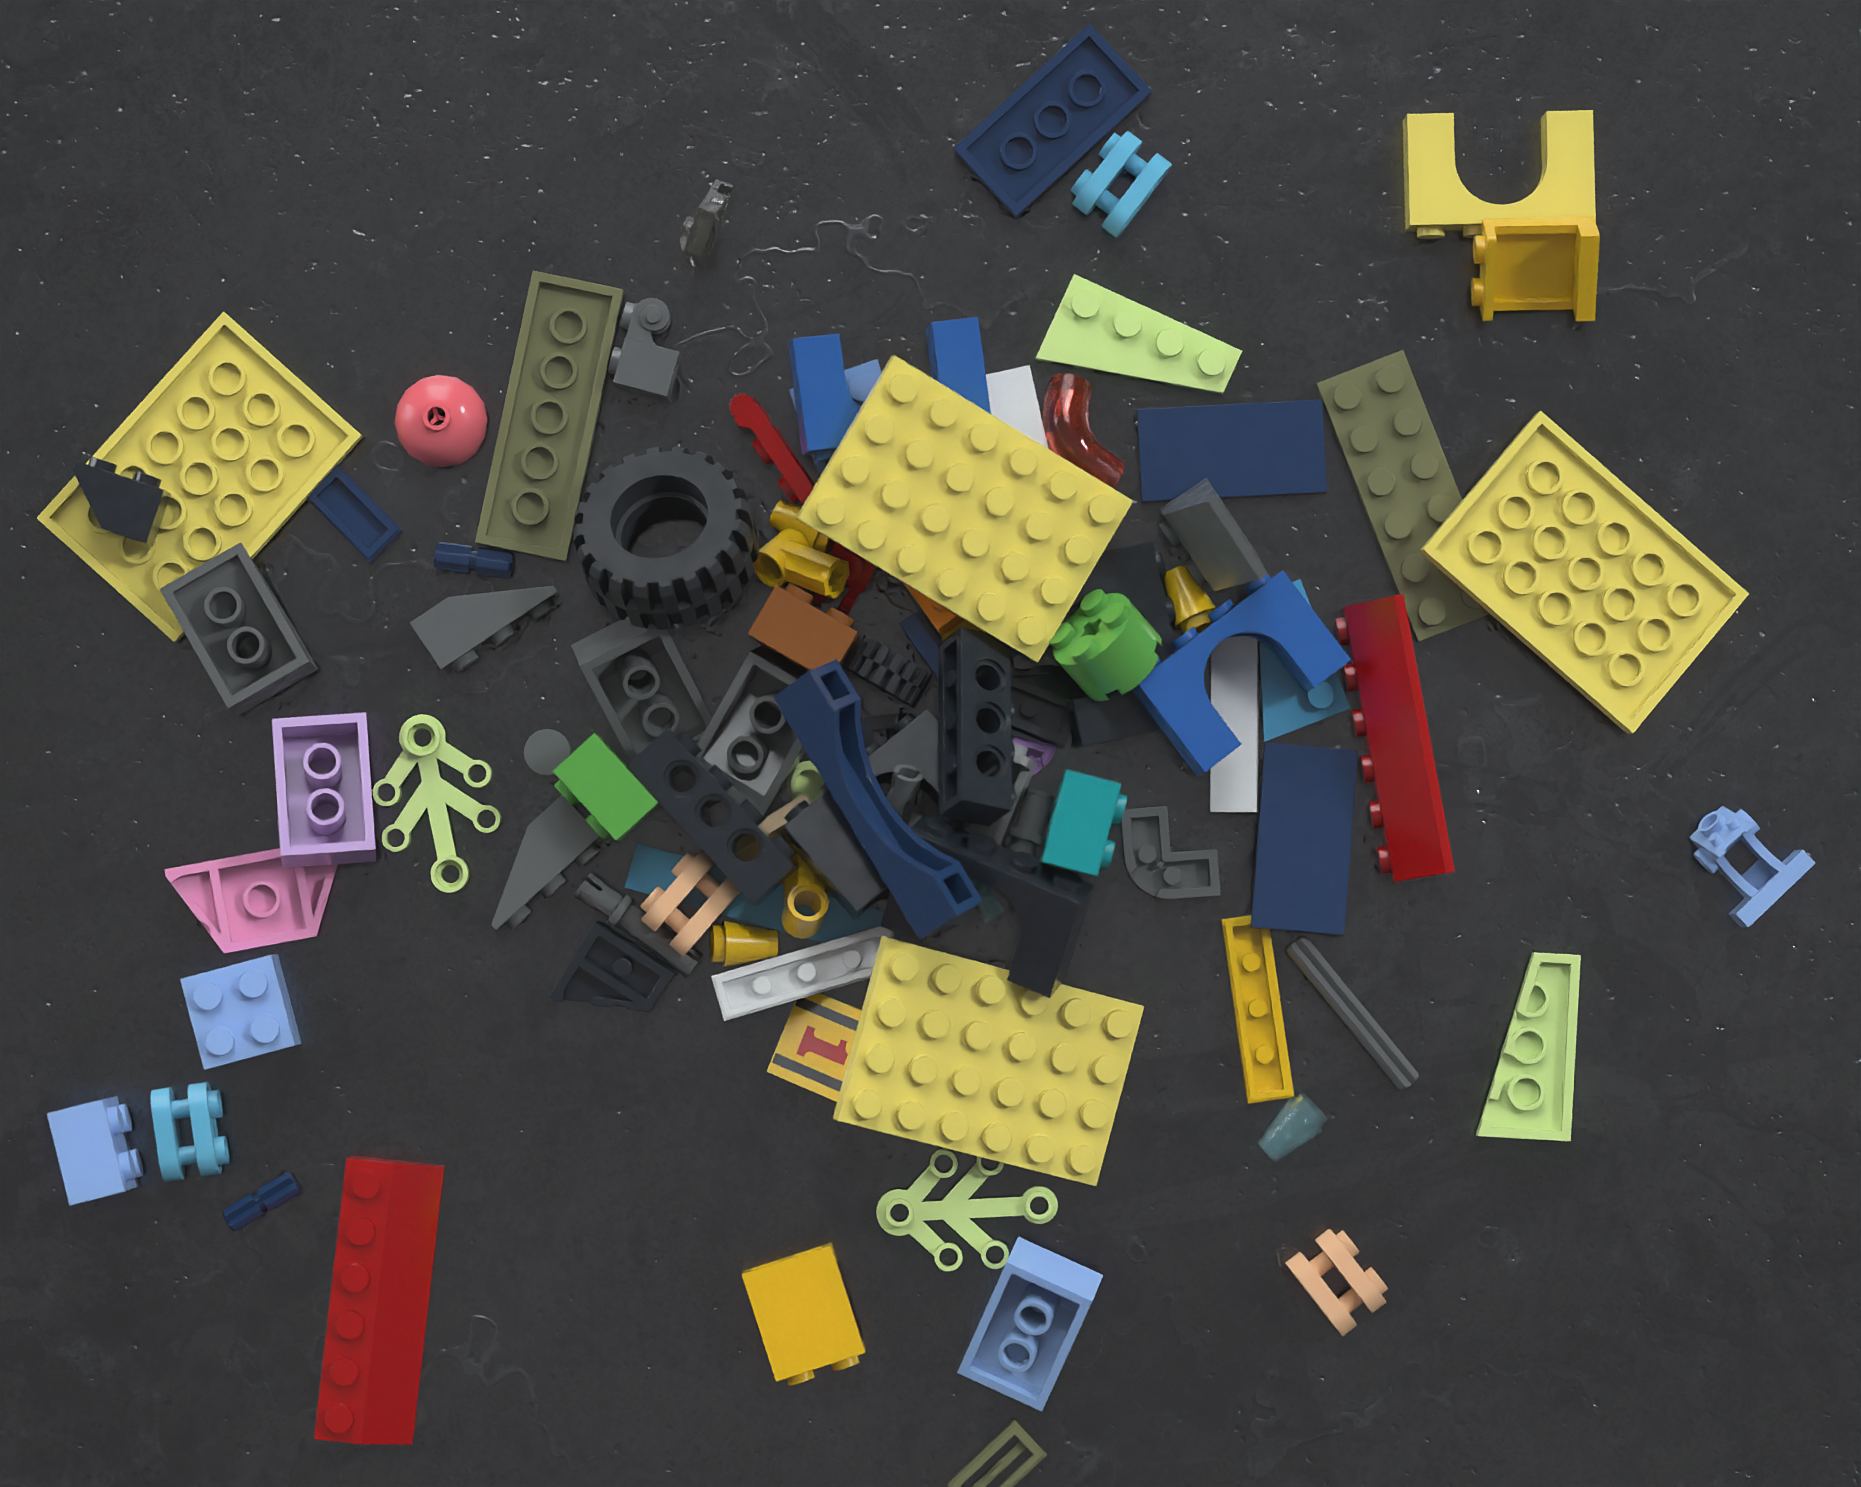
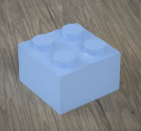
[180,954,302,1070]
[47,1096,143,1205]

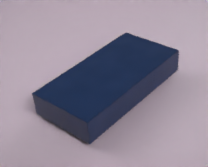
[306,464,403,563]

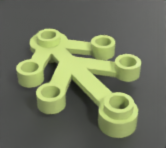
[372,714,502,893]
[876,1149,1058,1271]

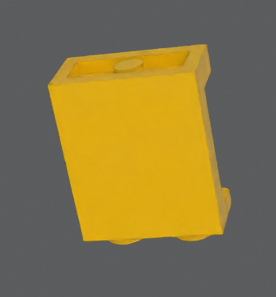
[1471,217,1600,321]
[742,1242,866,1386]

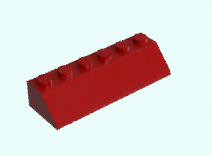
[1334,594,1455,882]
[314,1155,445,1445]

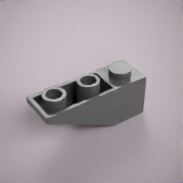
[410,586,560,673]
[491,795,601,930]

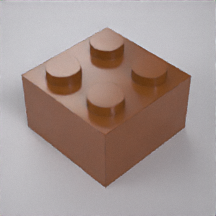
[748,583,858,672]

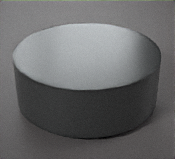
[524,729,571,776]

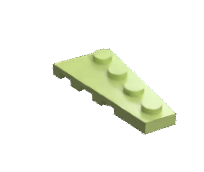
[1035,274,1242,395]
[1476,952,1581,1141]

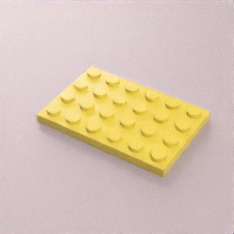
[37,311,363,643]
[796,355,1133,662]
[1419,411,1749,735]
[833,936,1144,1186]

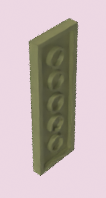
[475,270,625,562]
[1316,350,1490,642]

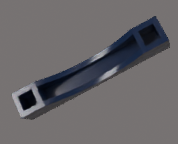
[773,659,983,940]

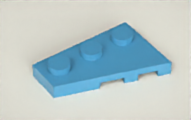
[1259,579,1351,742]

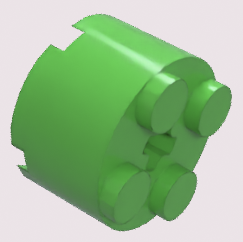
[1049,589,1162,701]

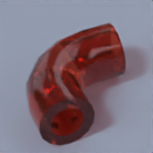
[1042,374,1124,488]

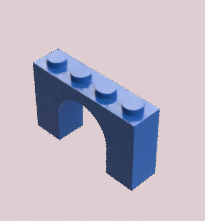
[787,317,991,462]
[1132,571,1351,776]

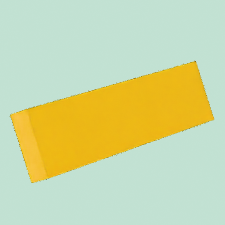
[1221,915,1294,1104]

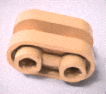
[640,850,741,956]
[1285,1229,1388,1337]

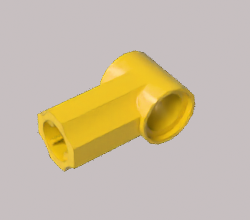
[753,528,850,599]
[781,854,829,939]

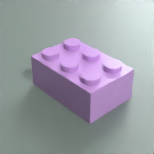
[272,712,376,868]

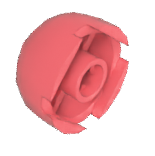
[394,375,488,468]

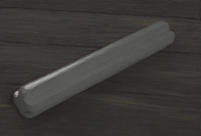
[1287,936,1419,1090]

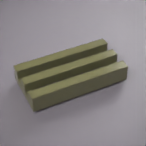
[947,1420,1047,1487]

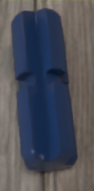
[433,542,514,579]
[222,1173,300,1231]

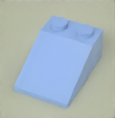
[957,1237,1103,1411]

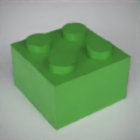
[553,733,662,842]

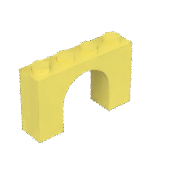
[1403,110,1596,239]

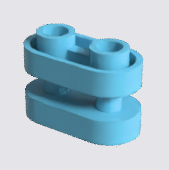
[1071,131,1172,238]
[151,1082,229,1182]

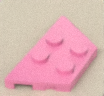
[164,848,338,954]

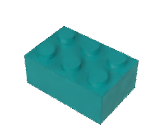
[1039,769,1127,877]

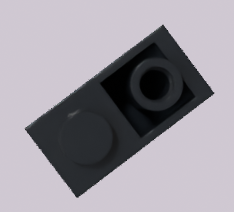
[72,456,171,546]

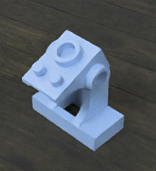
[1689,806,1815,928]

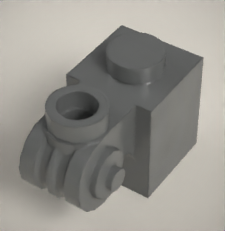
[608,298,681,401]

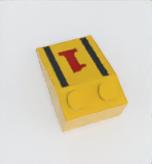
[767,993,862,1102]

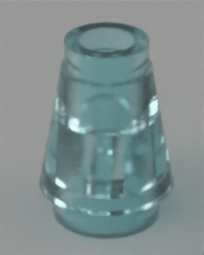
[1258,1093,1327,1162]

